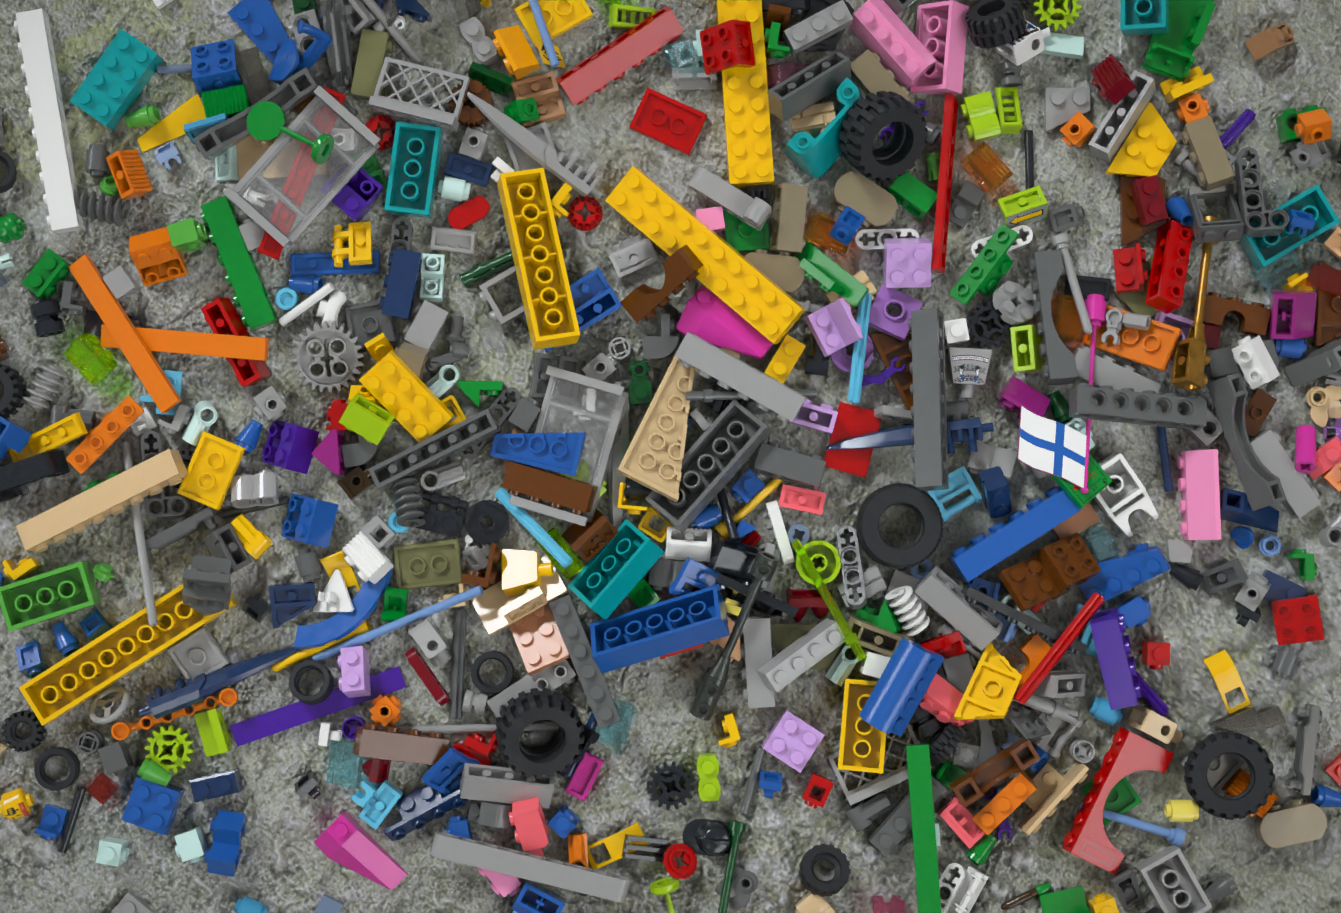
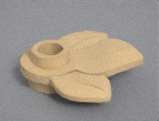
[1306,385,1341,428]

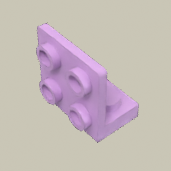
[804,298,863,357]

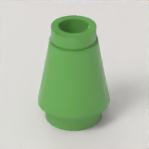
[125,104,161,128]
[137,758,172,787]

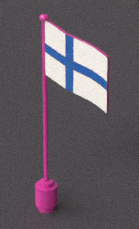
[1017,294,1107,494]

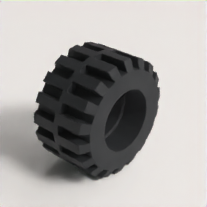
[965,0,1026,48]
[0,364,27,419]

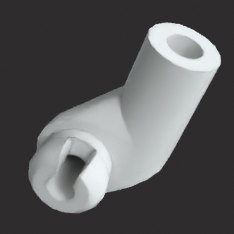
[372,14,406,32]

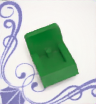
[764,22,790,59]
[504,98,540,125]
[1286,549,1318,581]
[628,578,662,609]
[381,587,409,623]
[935,760,967,788]

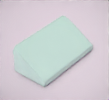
[1040,32,1084,59]
[215,145,240,183]

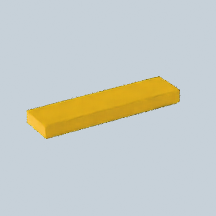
[8,412,88,463]

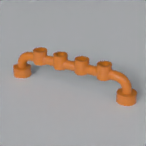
[111,688,239,740]

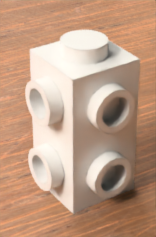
[1231,335,1280,389]

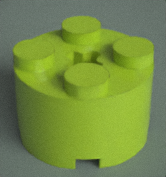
[795,540,841,585]

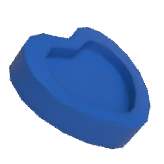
[1230,526,1254,549]

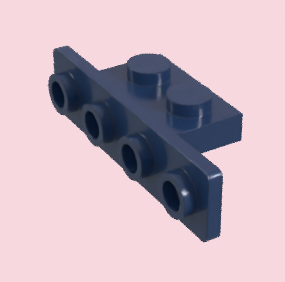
[384,784,469,841]

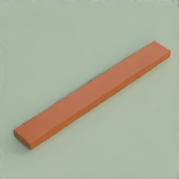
[68,254,182,413]
[100,324,269,361]

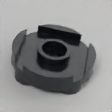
[465,500,510,544]

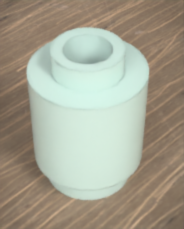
[438,176,471,202]

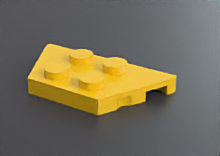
[1105,102,1177,178]
[954,643,1022,720]

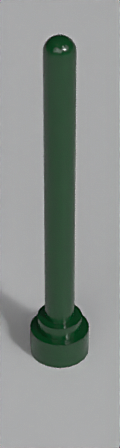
[718,820,747,913]

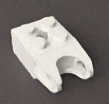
[1094,451,1159,538]

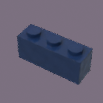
[379,248,423,321]

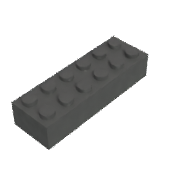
[645,400,770,533]

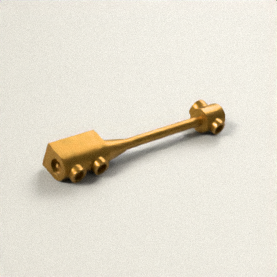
[1171,216,1221,391]

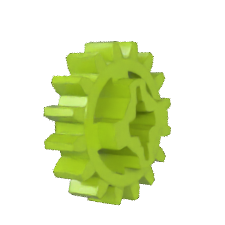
[1032,0,1082,32]
[144,724,195,773]

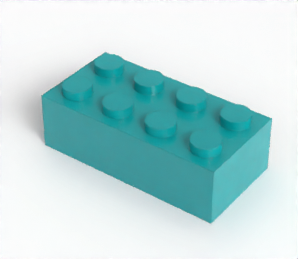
[1120,0,1169,36]
[70,29,164,131]
[384,121,443,219]
[1239,184,1340,270]
[568,519,664,620]

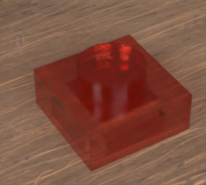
[86,772,119,805]

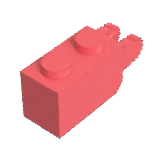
[919,673,973,727]
[509,797,549,857]

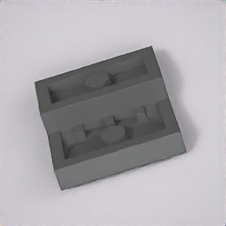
[529,353,582,403]

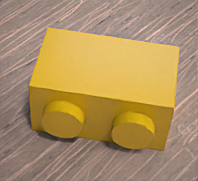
[764,335,806,384]

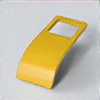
[320,550,361,592]
[1203,650,1250,714]
[588,822,648,869]

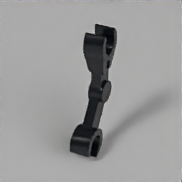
[556,728,600,776]

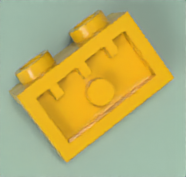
[1159,66,1214,104]

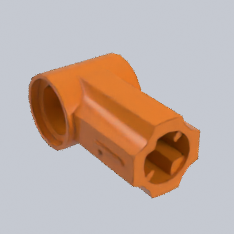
[567,832,590,868]

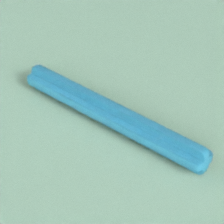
[848,293,872,403]
[495,488,573,568]

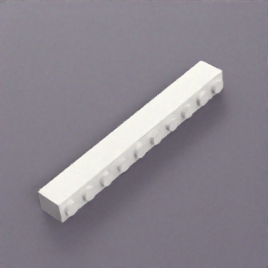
[14,9,84,234]

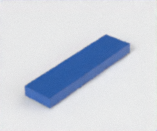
[290,250,381,277]

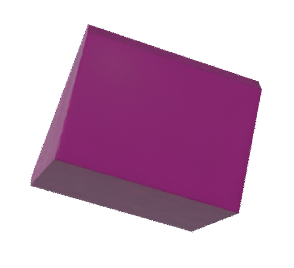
[311,429,346,476]

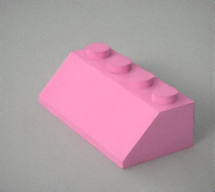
[849,0,937,89]
[910,0,969,96]
[1177,449,1221,540]

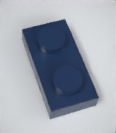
[444,152,493,188]

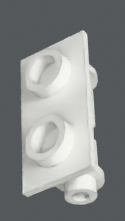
[950,866,989,913]

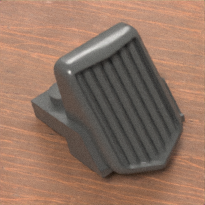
[182,555,231,616]

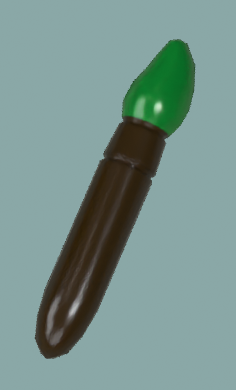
[1001,883,1051,910]

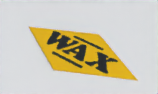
[535,41,566,69]

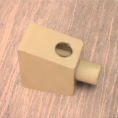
[1125,705,1183,744]

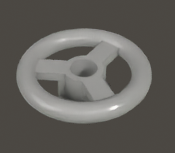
[89,686,130,724]

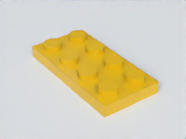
[359,350,454,443]

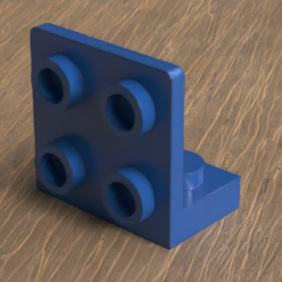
[191,39,243,97]

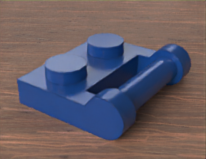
[669,557,725,596]
[422,747,481,796]

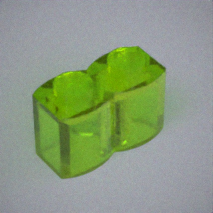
[64,333,117,385]

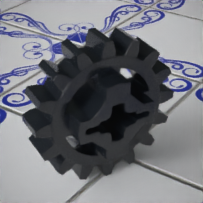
[966,301,1014,349]
[647,761,695,810]

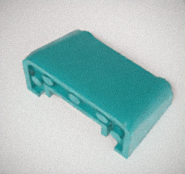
[784,78,864,178]

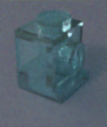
[664,39,698,67]
[1085,526,1120,561]

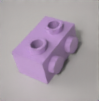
[787,399,838,434]
[338,646,371,698]

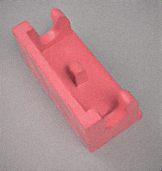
[937,796,985,849]

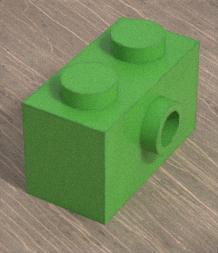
[167,218,209,253]

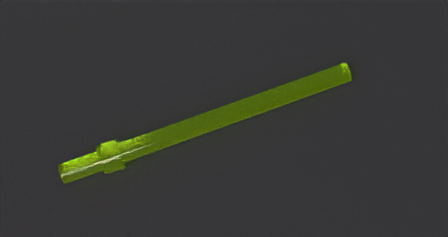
[791,539,867,661]

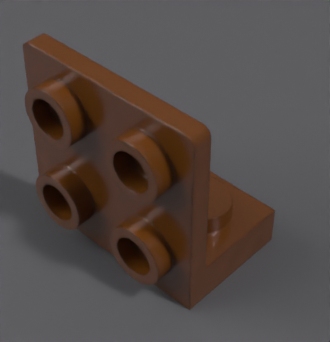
[562,508,619,563]
[461,542,502,588]

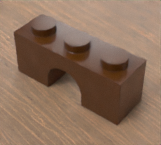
[1203,292,1271,337]

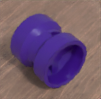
[342,716,366,740]

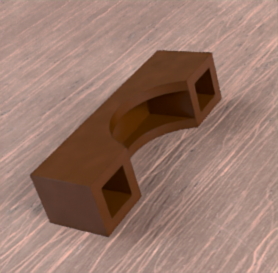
[620,244,703,323]
[948,737,1041,808]

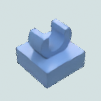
[154,140,181,169]

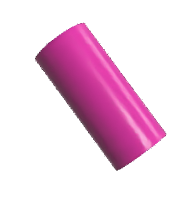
[1295,425,1316,473]

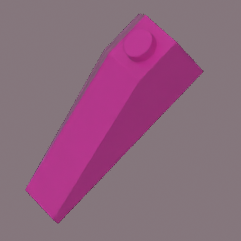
[676,285,773,359]
[314,811,408,890]

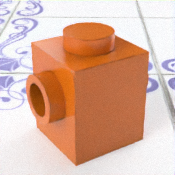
[1294,108,1332,145]
[1060,111,1098,149]

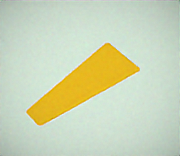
[137,94,206,152]

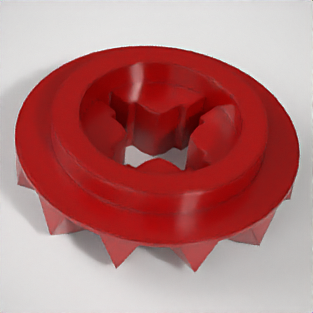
[365,115,396,150]
[567,196,603,231]
[662,843,697,880]

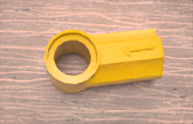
[231,514,273,559]

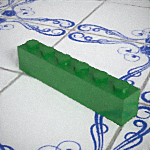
[200,196,279,331]

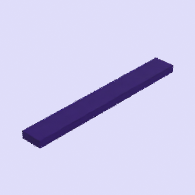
[230,666,407,747]

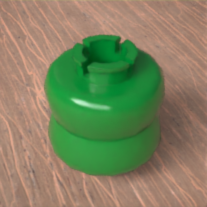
[0,213,27,244]

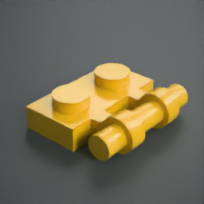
[332,221,372,268]

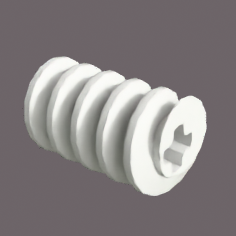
[885,586,930,636]

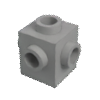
[1290,141,1331,172]
[249,385,287,421]

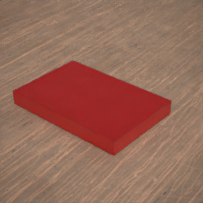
[629,87,708,156]
[824,402,881,478]

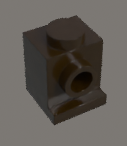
[337,466,375,500]

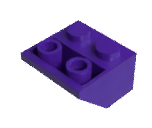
[320,162,384,222]
[261,420,319,474]

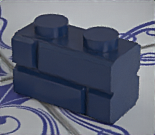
[979,466,1012,519]
[190,768,244,802]

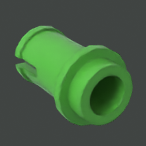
[924,153,940,181]

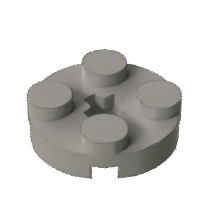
[993,281,1034,326]

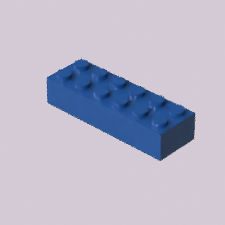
[948,486,1082,582]
[590,585,730,674]

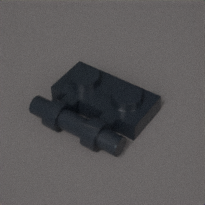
[416,491,468,538]

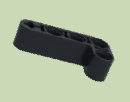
[0,450,70,494]

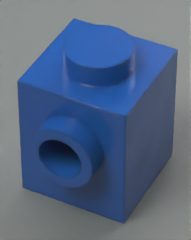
[1115,595,1152,629]

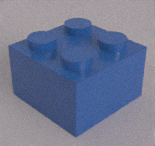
[121,776,185,835]

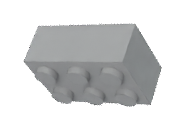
[1134,844,1213,913]

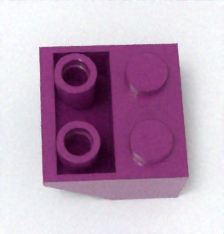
[1267,290,1317,339]
[996,376,1050,419]

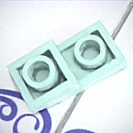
[420,254,445,302]

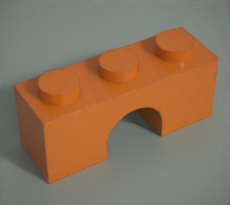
[1018,633,1051,689]
[972,771,1038,835]

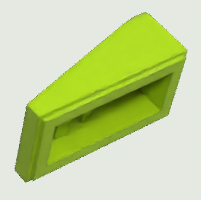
[608,4,656,30]
[995,87,1022,135]

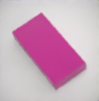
[564,751,604,801]

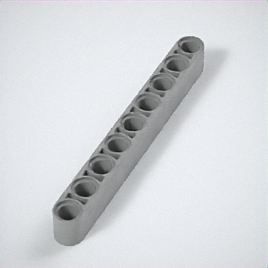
[430,832,631,903]

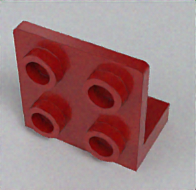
[700,20,756,75]
[1271,593,1325,645]

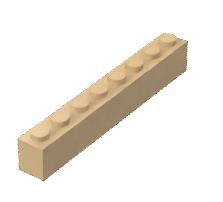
[16,449,188,553]

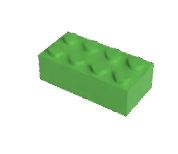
[0,561,102,632]

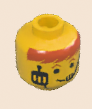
[0,788,34,821]

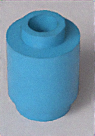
[1088,696,1124,726]
[233,896,269,913]

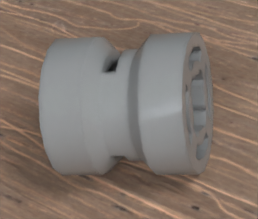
[608,337,631,361]
[462,689,489,716]
[1069,739,1095,763]

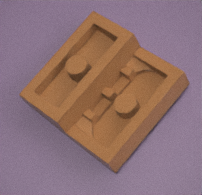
[512,71,566,129]

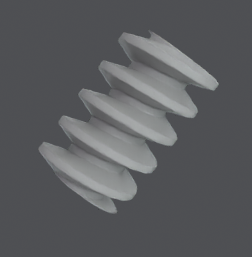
[22,362,69,412]

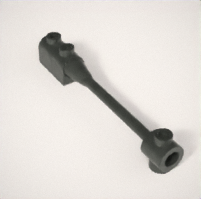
[690,551,780,721]

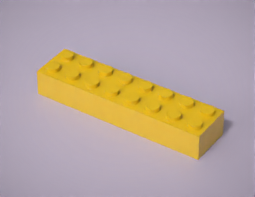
[497,168,580,350]

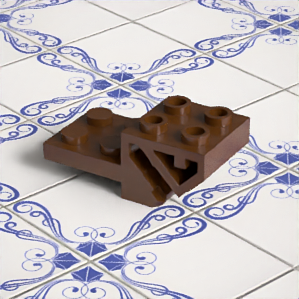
[998,532,1101,612]

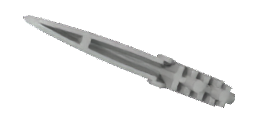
[467,92,604,199]
[596,382,629,529]

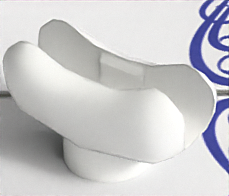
[316,291,346,328]

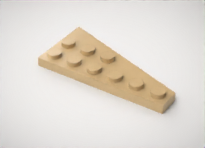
[616,356,695,503]

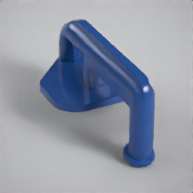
[269,20,332,85]

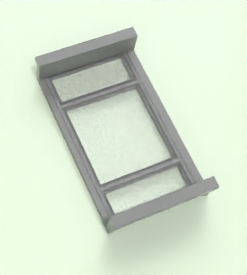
[223,85,381,247]
[509,365,629,526]

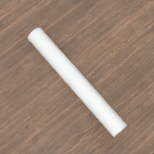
[279,282,335,326]

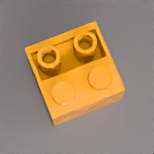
[492,25,541,81]

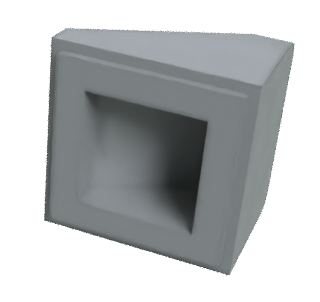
[1166,539,1192,563]

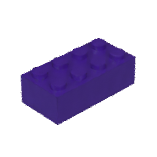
[1090,608,1142,710]

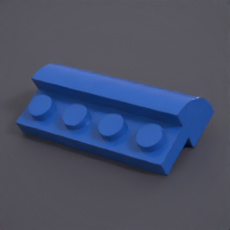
[523,267,622,353]
[859,637,945,736]

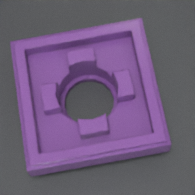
[869,284,923,342]

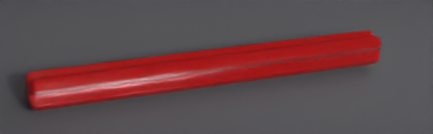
[1014,592,1105,705]

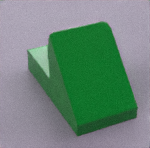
[457,381,504,409]
[855,600,902,633]

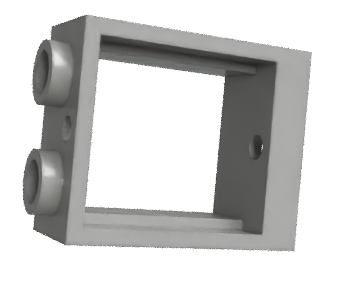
[478,266,525,326]

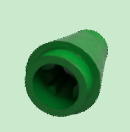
[965,833,997,867]

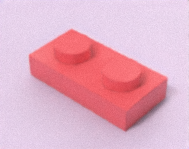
[1308,435,1341,480]
[778,484,826,515]

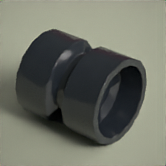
[29,300,66,338]
[909,705,943,740]

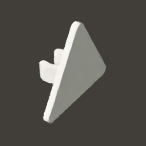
[313,569,354,613]

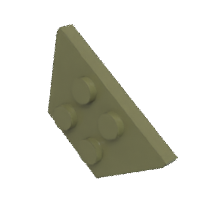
[771,624,847,669]

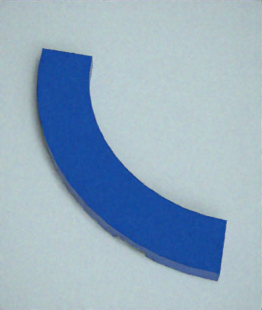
[294,568,393,649]

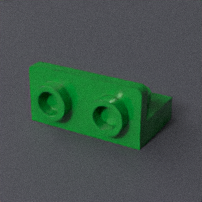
[22,248,71,300]

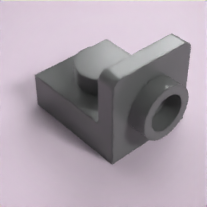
[1048,203,1086,233]
[60,281,88,316]

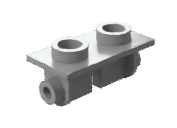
[672,67,717,90]

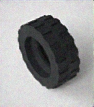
[798,844,851,897]

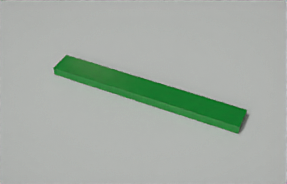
[905,744,941,913]

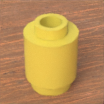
[1164,799,1199,822]

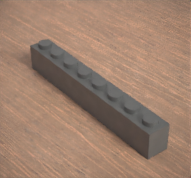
[908,308,949,491]

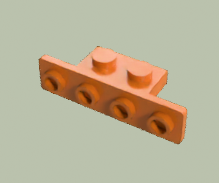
[66,396,144,474]

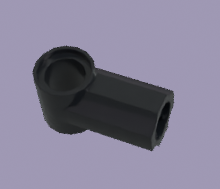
[805,332,829,377]

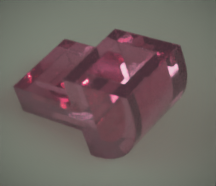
[766,62,811,89]

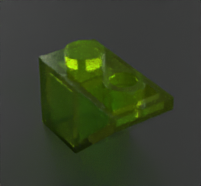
[537,527,584,580]

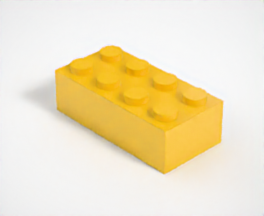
[838,679,886,774]

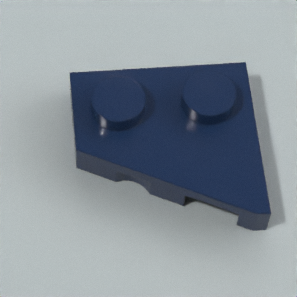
[1262,570,1308,610]
[269,582,317,629]

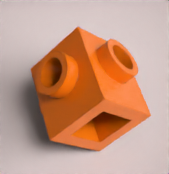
[1176,93,1210,124]
[369,693,404,727]

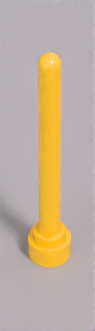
[714,478,783,539]
[271,619,372,672]

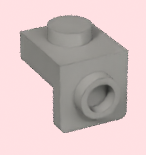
[158,404,193,435]

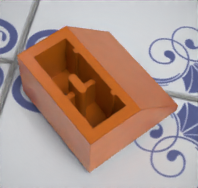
[129,227,188,287]

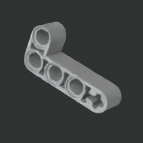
[687,166,772,231]

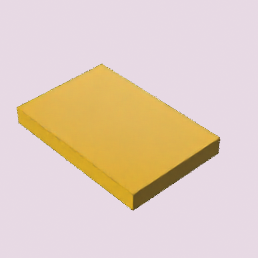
[514,0,594,49]
[177,431,246,510]

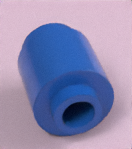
[1273,338,1307,359]
[691,504,723,530]

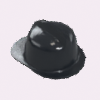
[682,819,732,856]

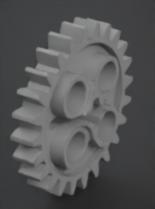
[291,320,364,393]

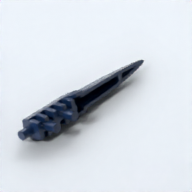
[826,417,994,455]
[138,647,299,719]

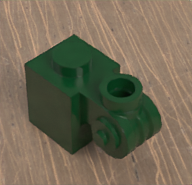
[628,359,653,406]

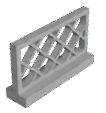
[368,57,471,132]
[827,723,932,806]

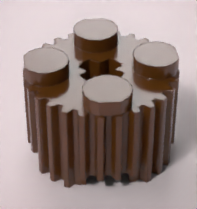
[448,80,495,128]

